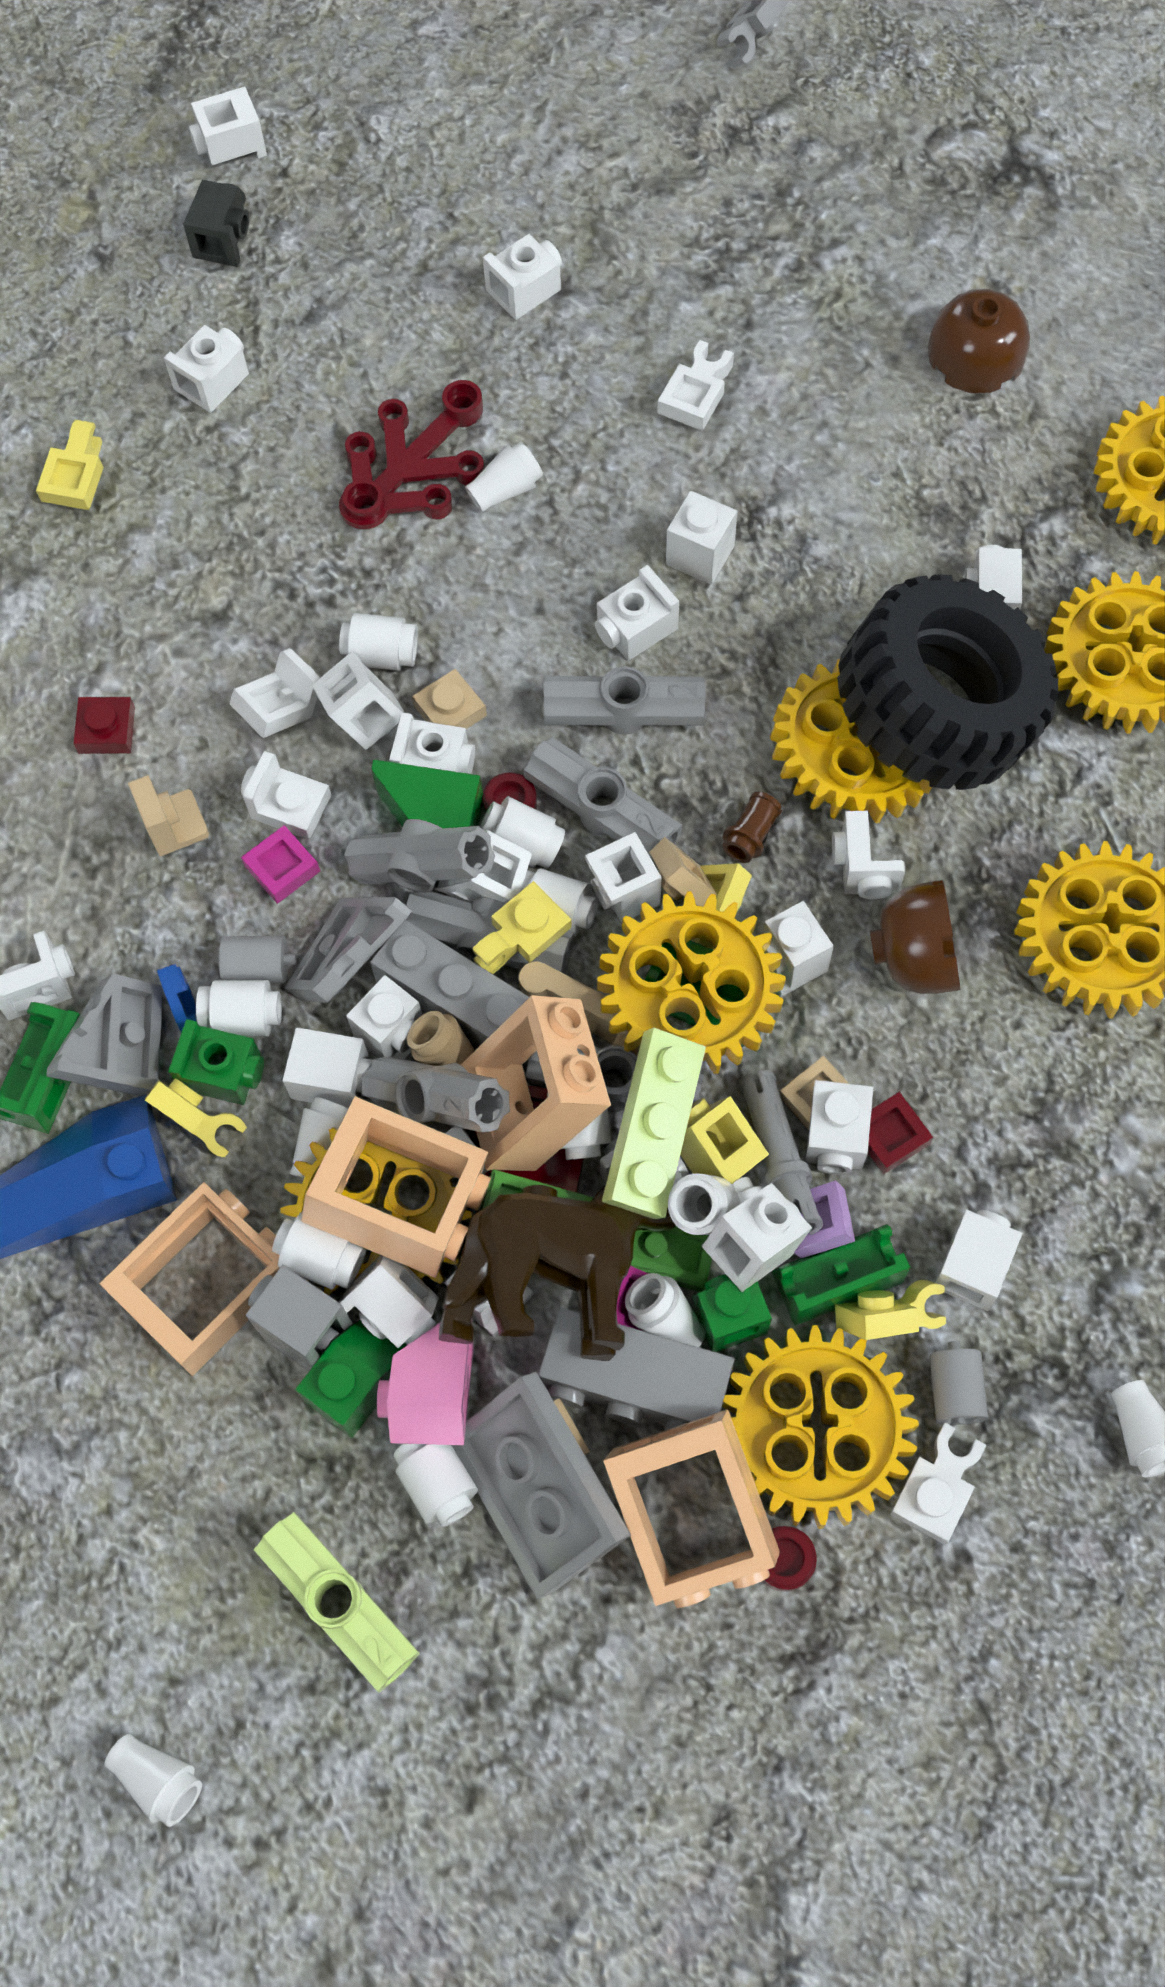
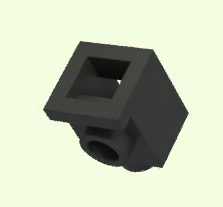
[183,179,249,267]

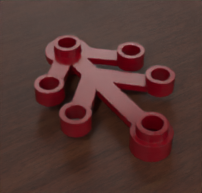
[339,380,485,530]

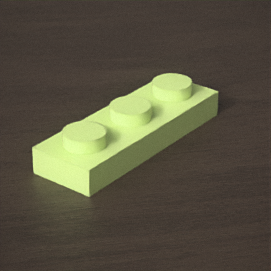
[602,1028,706,1219]

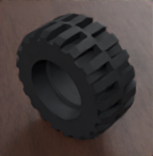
[837,574,1058,790]

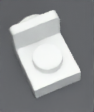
[241,751,331,840]
[0,930,75,1021]

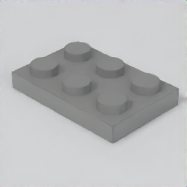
[452,1372,631,1600]

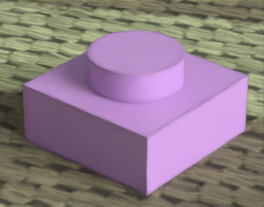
[794,1180,855,1259]

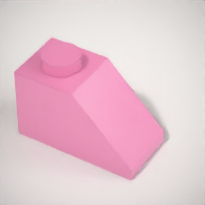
[377,1319,474,1445]

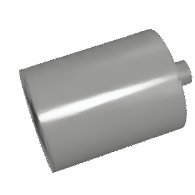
[219,936,296,983]
[930,1341,988,1425]

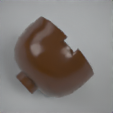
[928,289,1030,393]
[870,880,960,994]

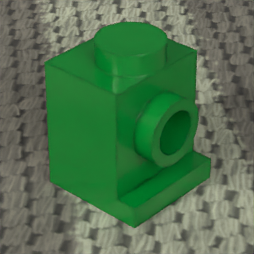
[168,1019,264,1105]
[691,1274,772,1352]

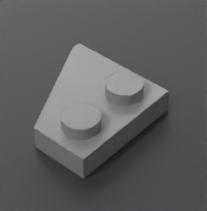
[285,897,412,1003]
[47,974,163,1096]

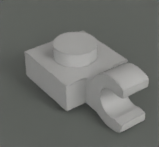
[717,0,790,68]

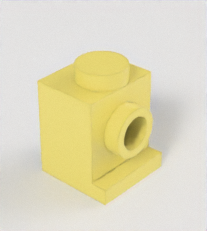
[680,1096,769,1184]

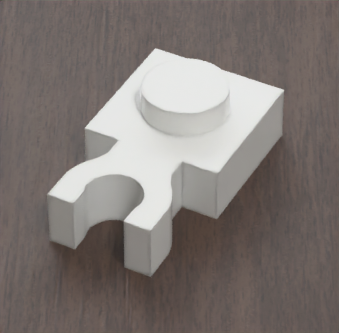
[657,340,734,431]
[890,1423,986,1545]

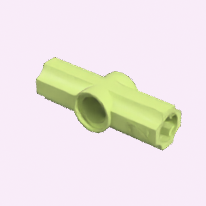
[253,1512,420,1693]

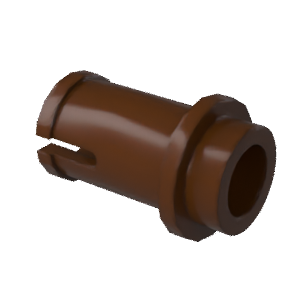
[722,791,782,863]

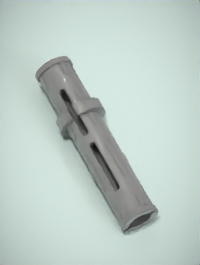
[740,1070,823,1235]

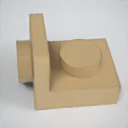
[128,775,209,857]

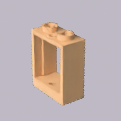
[461,995,611,1171]
[301,1096,491,1278]
[99,1182,280,1377]
[603,1409,780,1608]

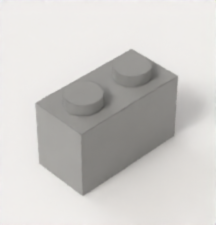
[246,1265,353,1371]

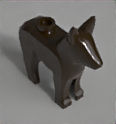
[438,1185,676,1361]

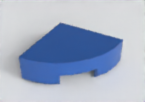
[157,964,197,1033]

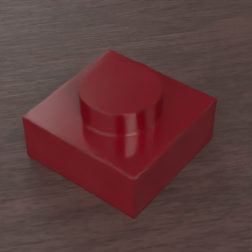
[73,697,135,754]
[868,1091,934,1174]

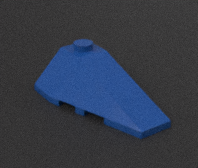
[0,1094,177,1259]

